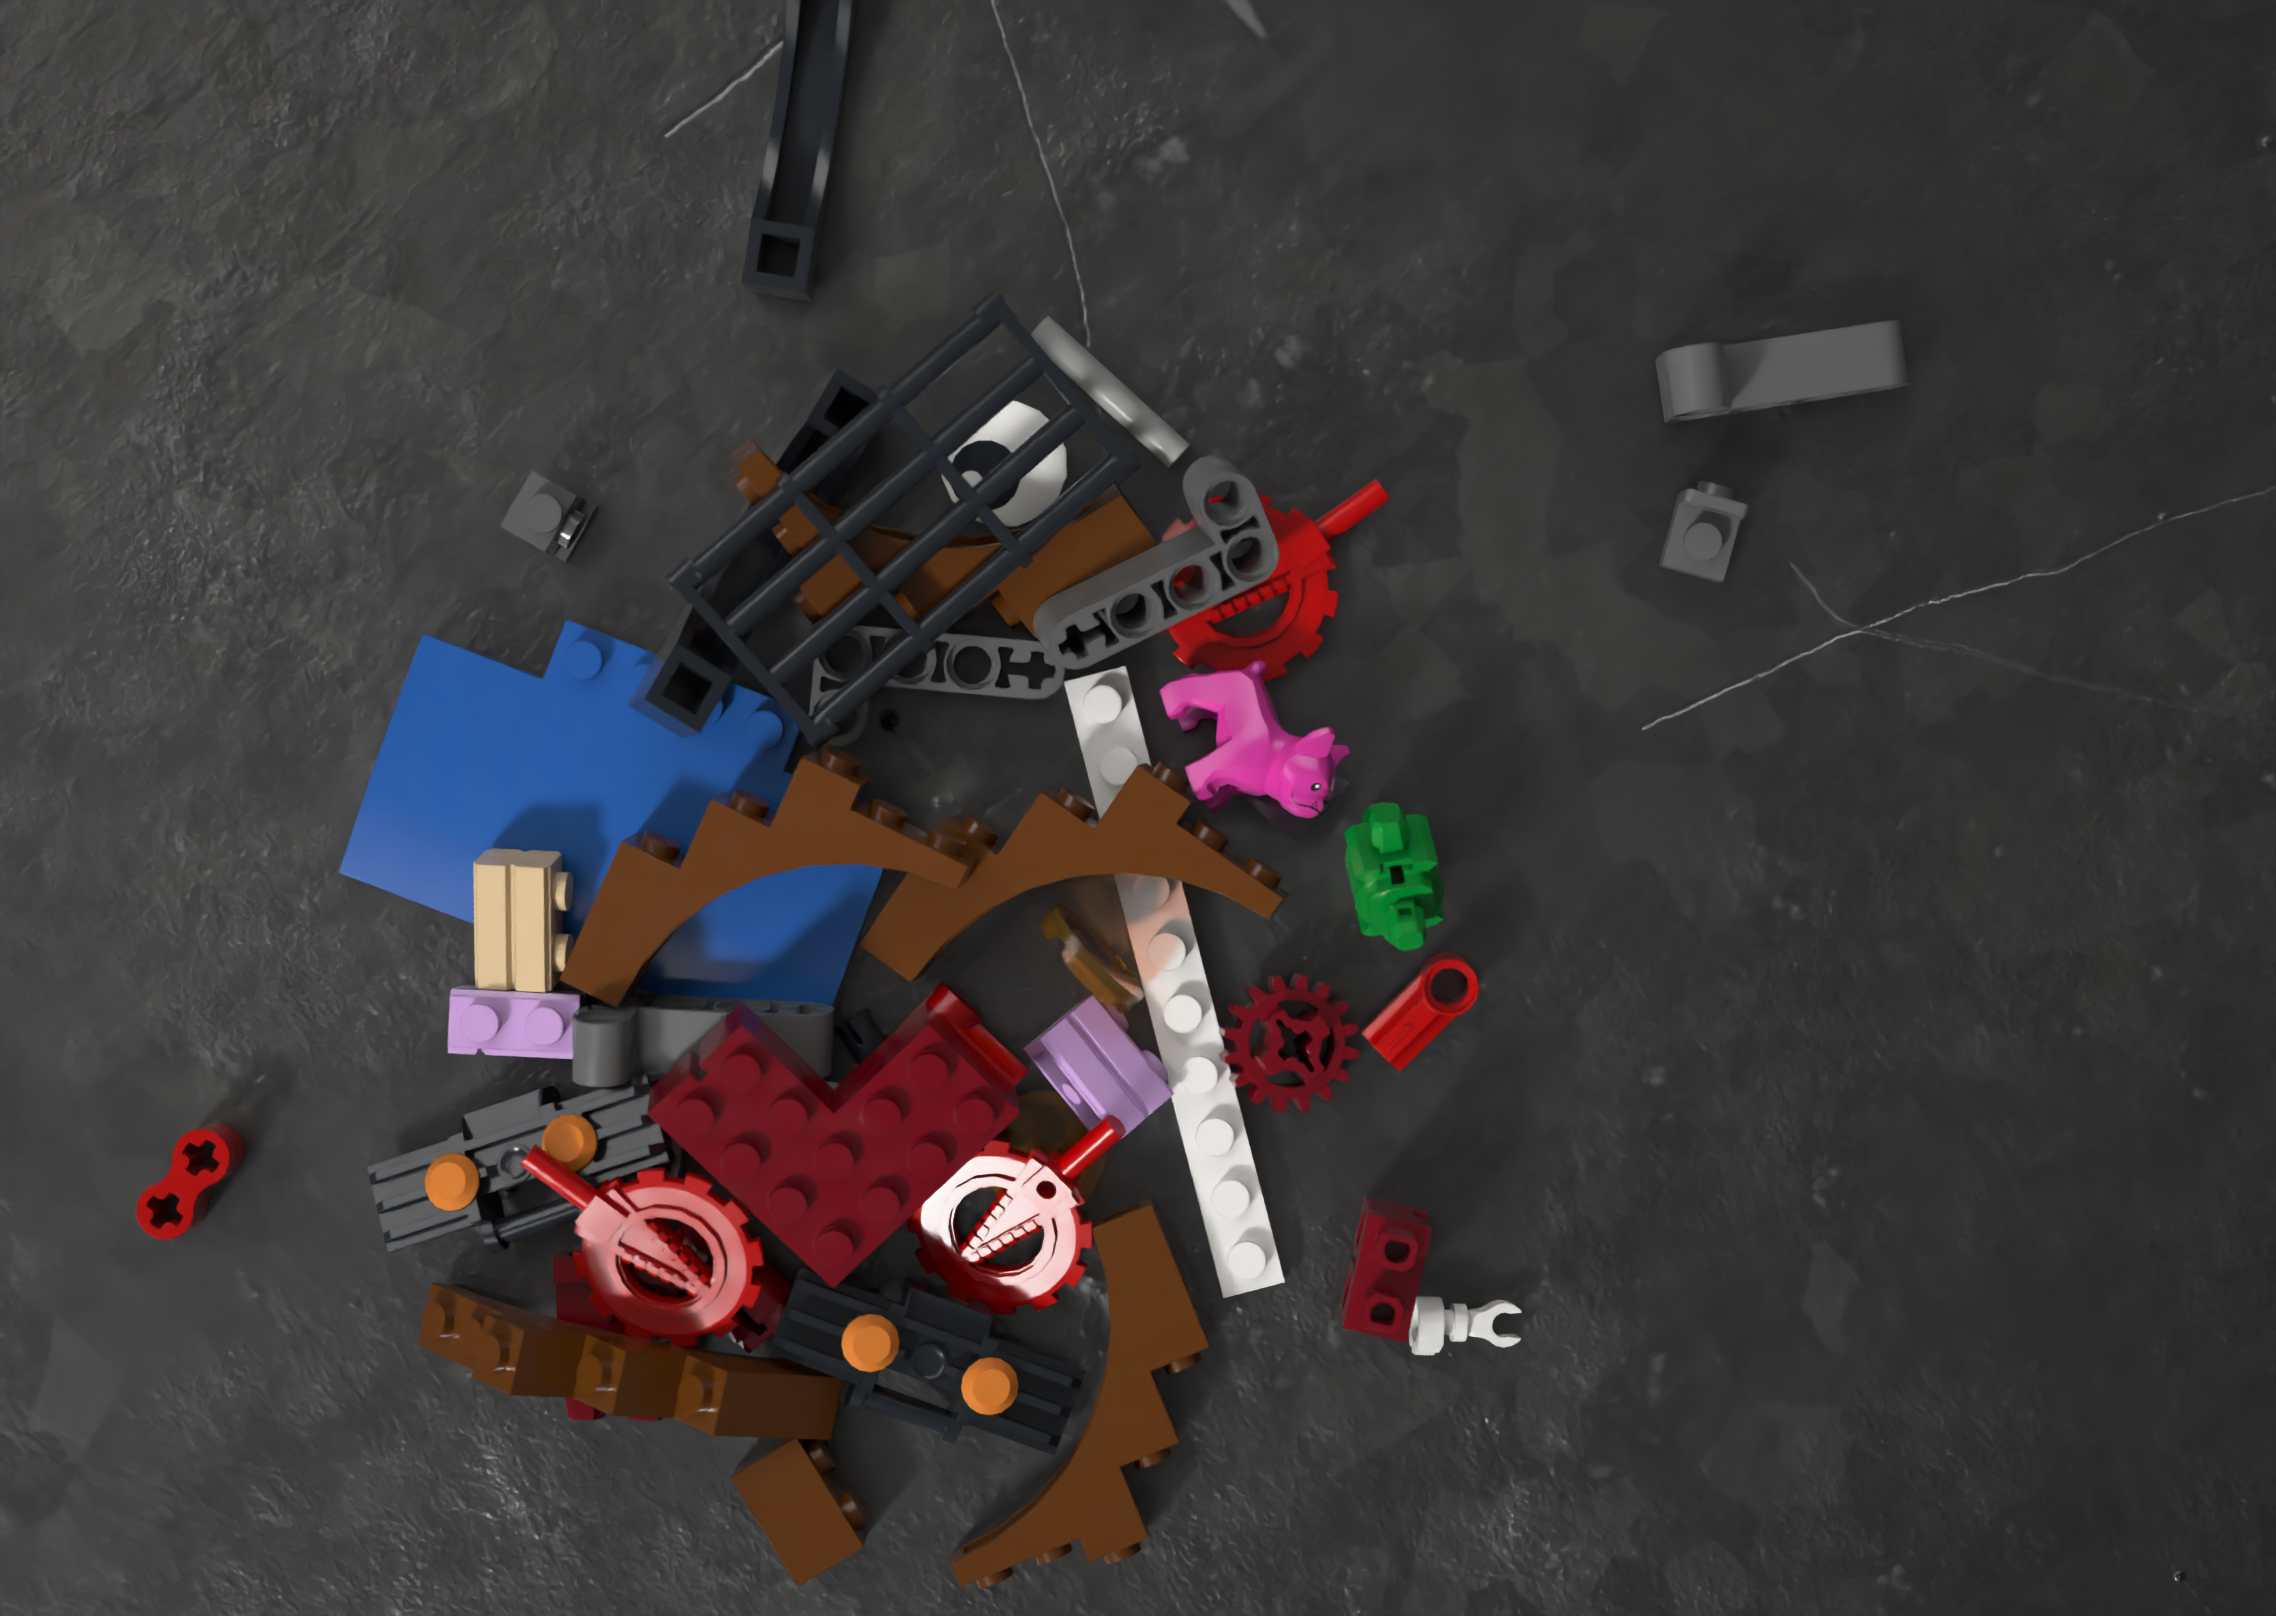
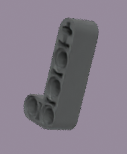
[1655,320,1911,422]
[1033,455,1280,670]
[809,625,1066,747]
[572,993,834,1087]

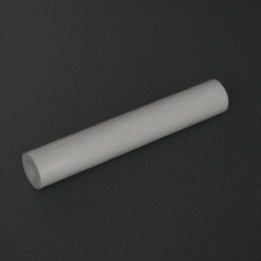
[1031,316,1190,468]

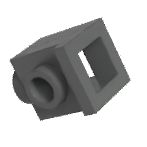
[500,470,598,562]

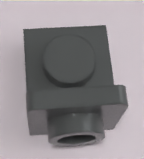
[1659,481,1749,583]

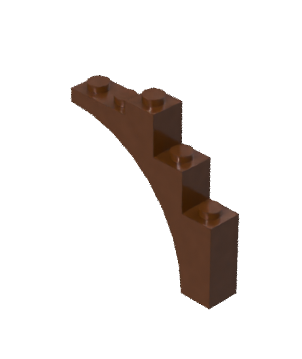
[731,439,1158,638]
[559,747,978,1008]
[859,761,1289,982]
[951,1197,1209,1588]
[418,1283,843,1440]

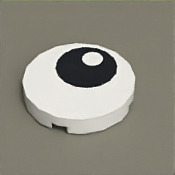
[942,401,1067,528]

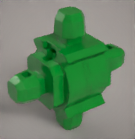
[1344,802,1445,951]

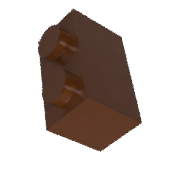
[731,1438,870,1587]

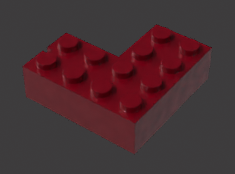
[647,1002,1020,1288]

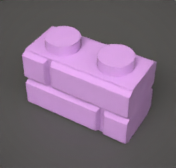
[448,985,590,1059]
[1024,993,1174,1141]

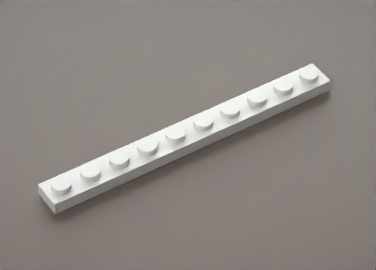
[1064,666,1285,1298]

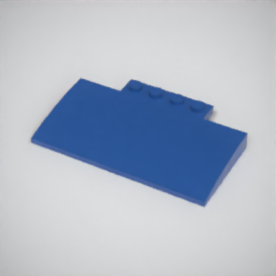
[338,619,886,1007]

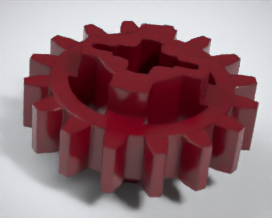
[1219,973,1359,1113]

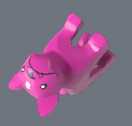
[1159,661,1350,818]

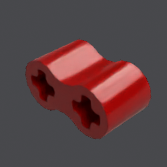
[136,1123,244,1239]

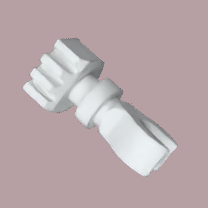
[1409,1296,1522,1355]

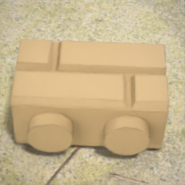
[473,848,574,993]

